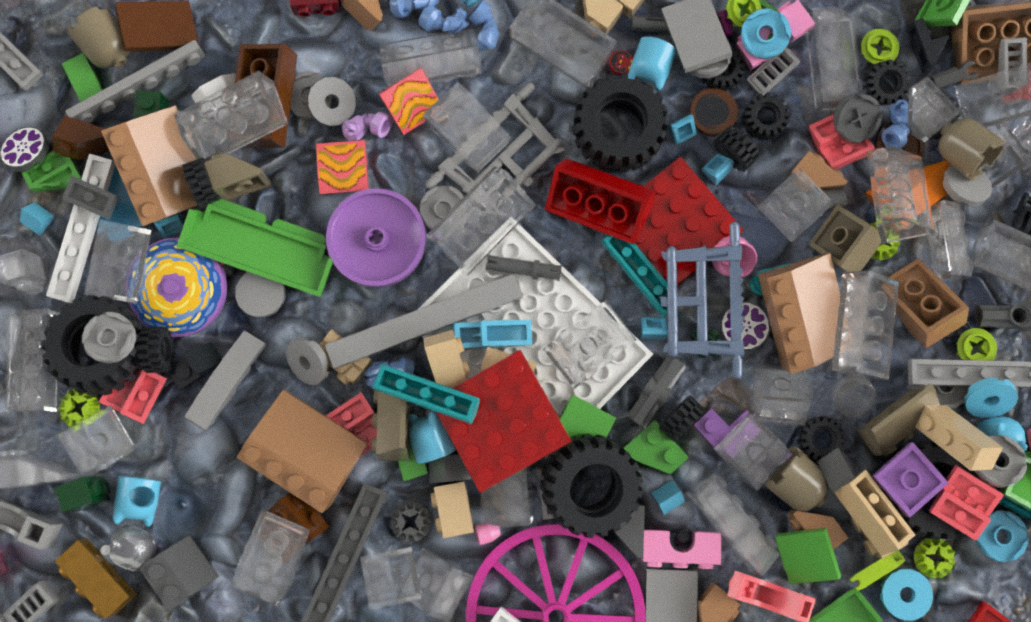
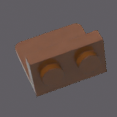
[254,493,330,564]

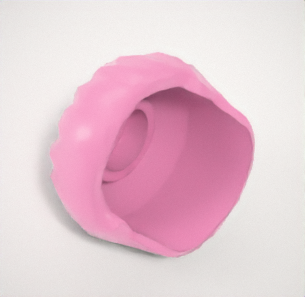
[712,236,757,278]

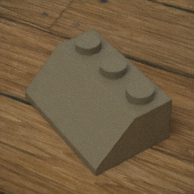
[856,384,940,457]
[372,390,410,461]

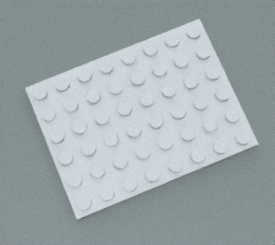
[419,217,653,459]

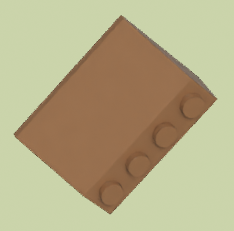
[951,0,1031,84]
[101,105,198,226]
[758,252,853,374]
[237,389,369,513]

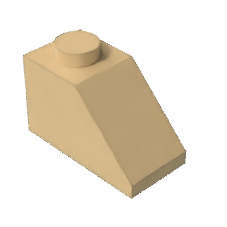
[582,0,624,37]

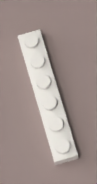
[46,154,116,303]

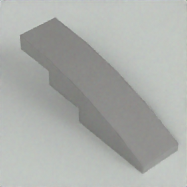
[184,330,265,431]

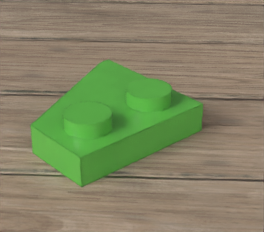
[21,150,82,193]
[624,420,689,474]

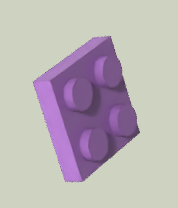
[871,442,948,517]

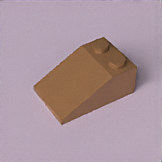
[878,258,969,349]

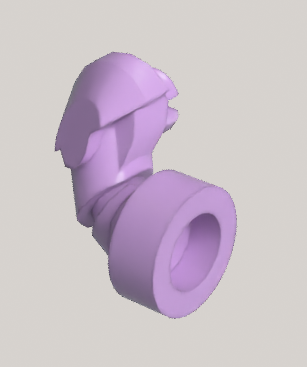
[342,111,393,141]

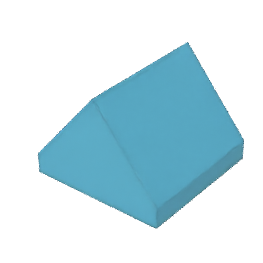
[667,114,697,145]
[701,154,734,185]
[20,202,55,236]
[154,212,185,239]
[640,317,668,341]
[650,480,685,515]

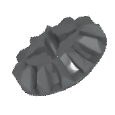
[391,501,431,542]

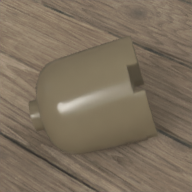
[67,6,131,68]
[938,118,1006,181]
[762,446,829,512]

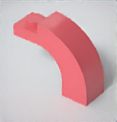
[727,571,816,622]

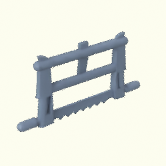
[661,222,745,379]

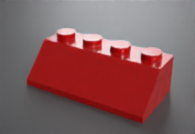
[544,158,657,245]

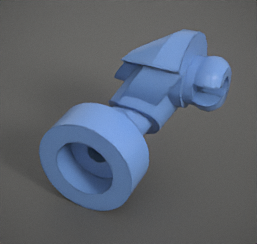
[390,0,440,18]
[468,0,499,51]
[419,5,470,33]
[881,100,913,151]
[363,357,414,387]

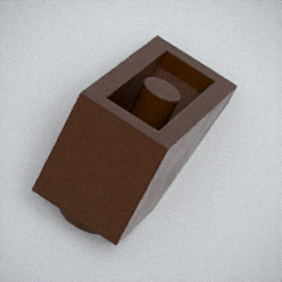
[52,116,109,160]

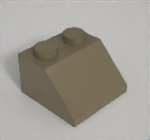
[204,154,272,201]
[808,204,886,277]

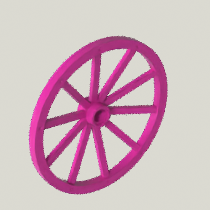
[466,524,645,622]

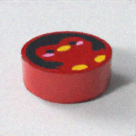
[609,50,633,76]

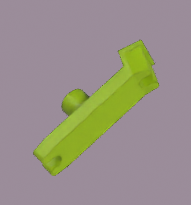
[849,550,906,591]

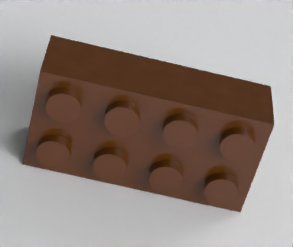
[227,44,298,148]

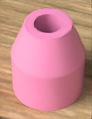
[474,522,501,545]

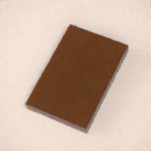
[114,1,199,51]

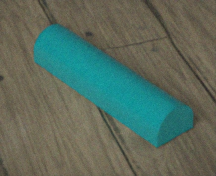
[601,235,679,319]
[372,364,480,424]

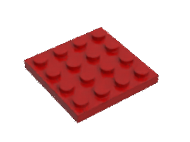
[635,156,743,285]
[436,350,572,493]

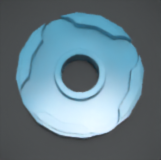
[740,8,791,59]
[963,378,1018,418]
[976,511,1029,562]
[880,568,933,621]

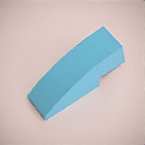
[452,320,532,350]

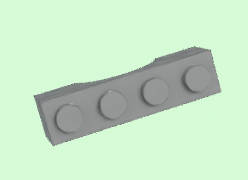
[0,499,63,550]

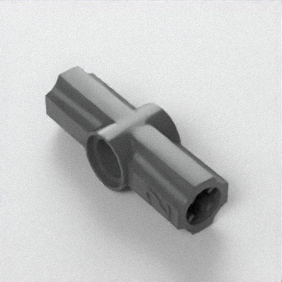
[974,304,1031,329]
[626,355,686,429]

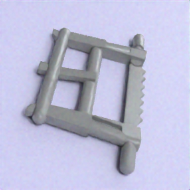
[425,83,565,218]

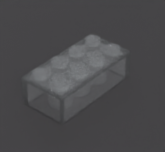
[509,0,618,88]
[832,270,899,380]

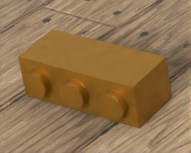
[54,538,137,619]

